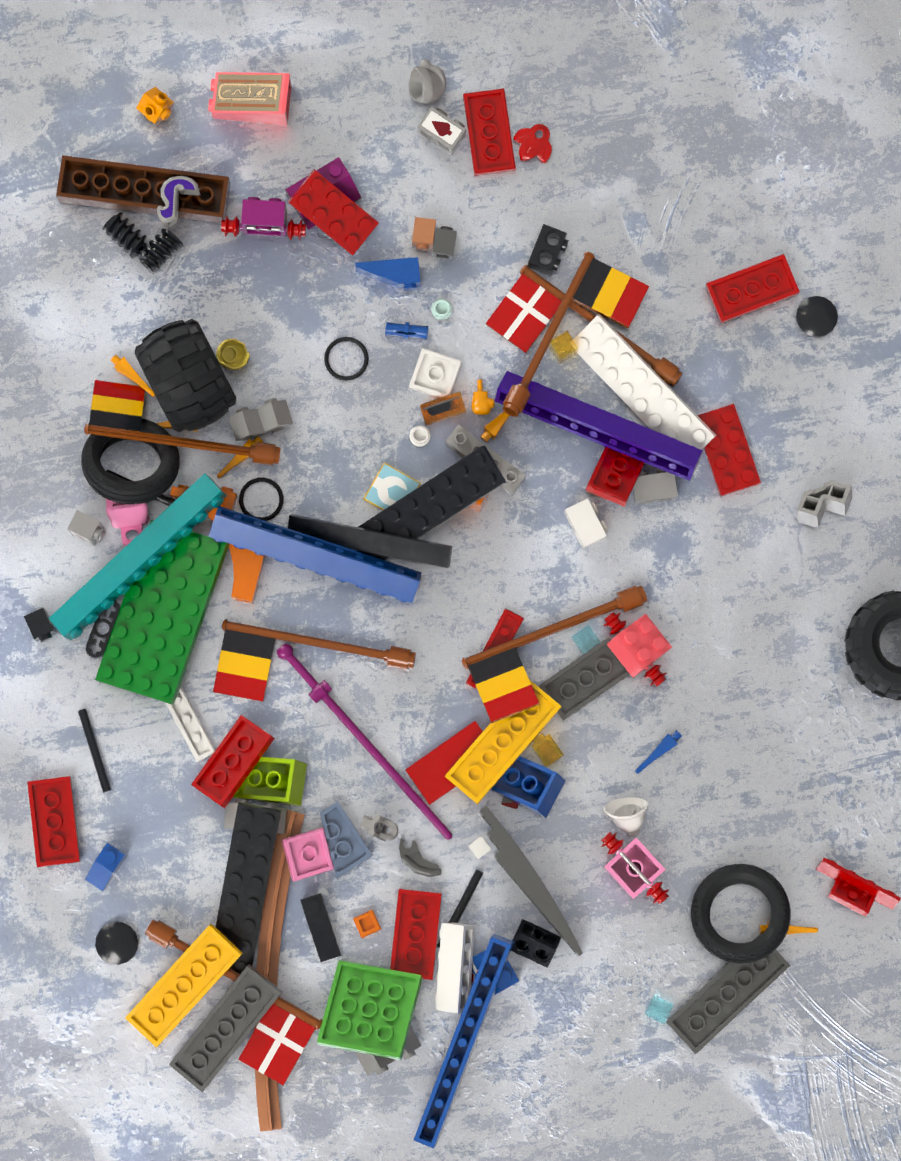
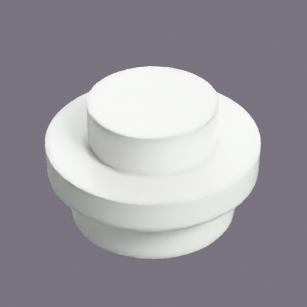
[409,425,431,447]

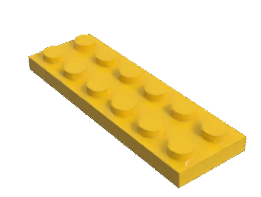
[445,679,562,805]
[125,924,243,1048]

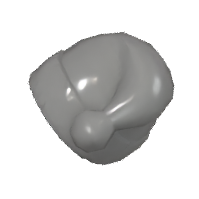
[409,59,446,104]

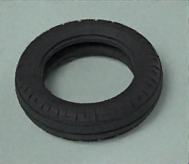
[81,418,180,504]
[691,864,791,963]

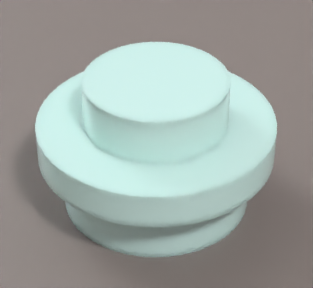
[431,299,452,320]

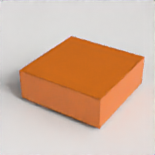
[353,909,381,938]

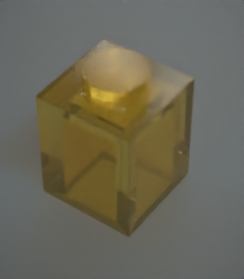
[548,331,578,364]
[531,733,564,768]

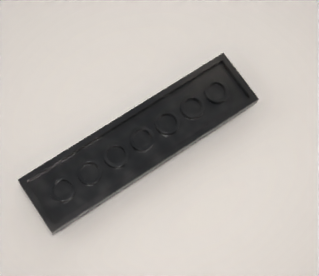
[357,445,507,560]
[216,802,281,974]

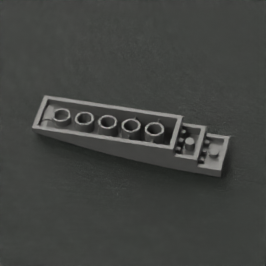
[479,806,583,956]

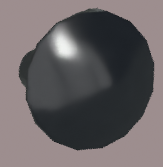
[795,296,838,338]
[95,922,138,965]

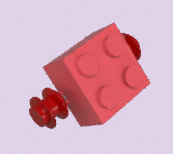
[603,612,672,687]

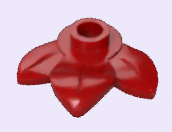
[513,124,552,163]

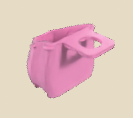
[106,499,150,546]

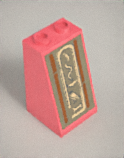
[208,72,292,126]

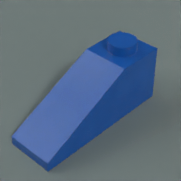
[355,257,421,291]

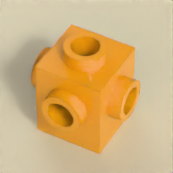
[136,87,174,124]

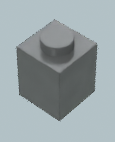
[432,226,457,260]

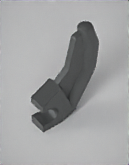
[399,839,442,877]

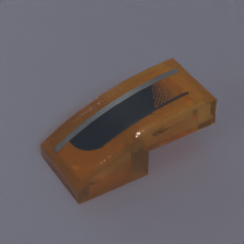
[420,391,466,426]

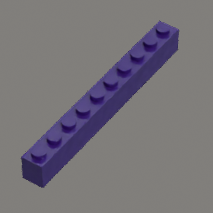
[495,371,703,481]

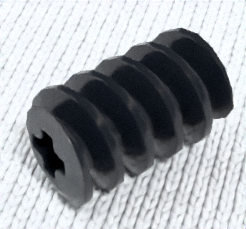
[102,212,147,259]
[137,228,183,275]

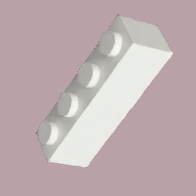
[435,922,475,1013]

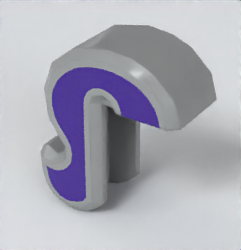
[157,176,200,227]

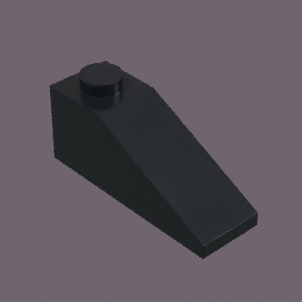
[300,893,341,962]

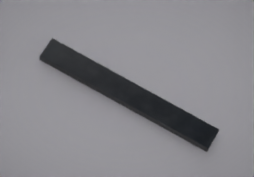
[288,514,453,568]

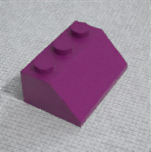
[285,157,361,230]

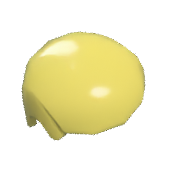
[216,338,250,371]

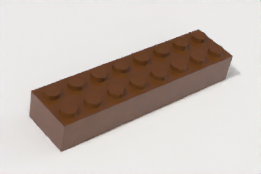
[56,155,231,223]

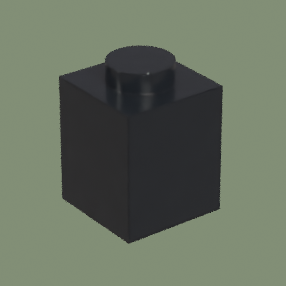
[24,608,56,643]

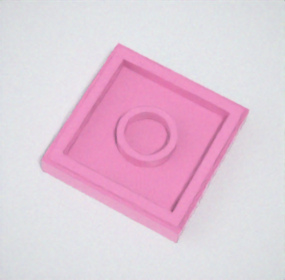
[281,827,334,881]

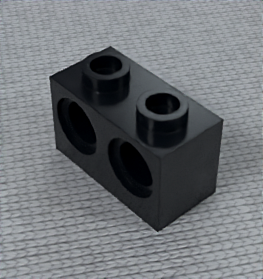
[528,224,569,276]
[511,919,561,968]

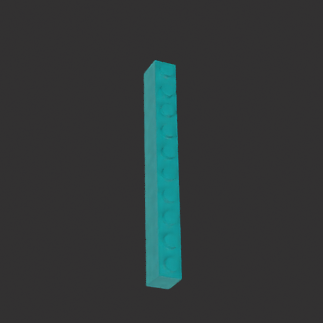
[48,473,227,640]

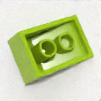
[233,757,307,806]

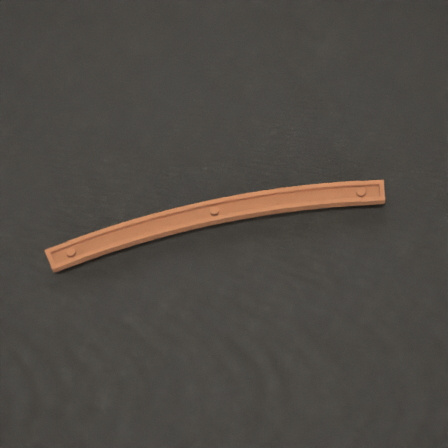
[254,810,305,1132]

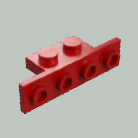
[816,858,901,917]

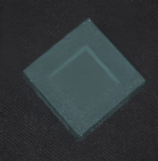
[571,625,601,654]
[645,995,674,1024]

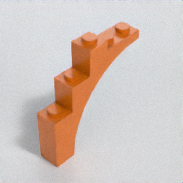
[170,484,266,604]

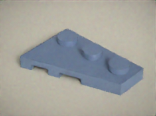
[320,801,373,879]

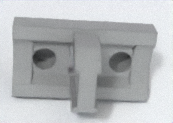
[360,814,399,842]

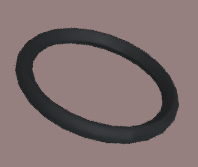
[324,337,369,381]
[239,477,284,521]

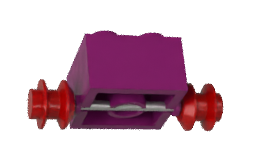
[221,197,306,241]

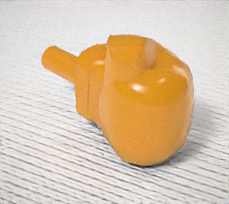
[471,380,495,415]

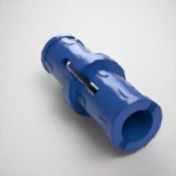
[385,322,428,340]

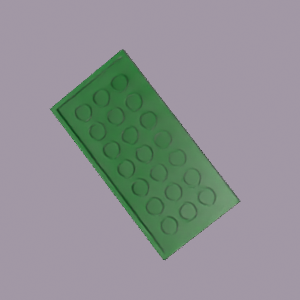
[95,520,229,705]

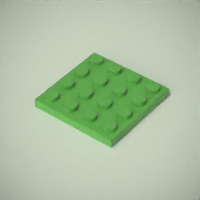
[317,960,423,1060]

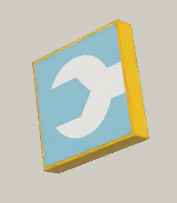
[363,463,421,511]

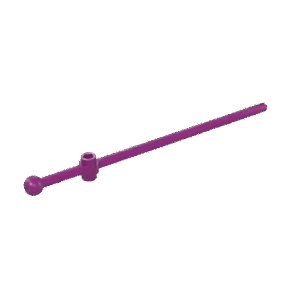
[277,643,452,840]

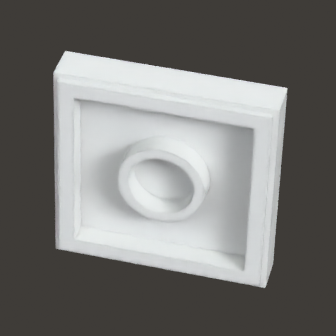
[409,348,462,400]

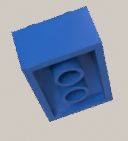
[491,756,566,818]

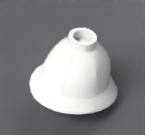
[604,797,648,836]

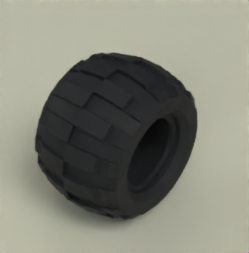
[135,319,236,432]
[844,590,901,701]

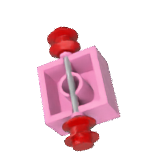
[600,832,669,905]

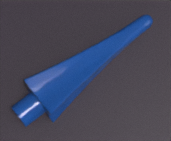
[635,730,682,774]

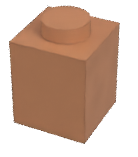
[412,217,436,251]

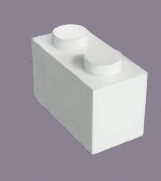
[564,498,608,550]

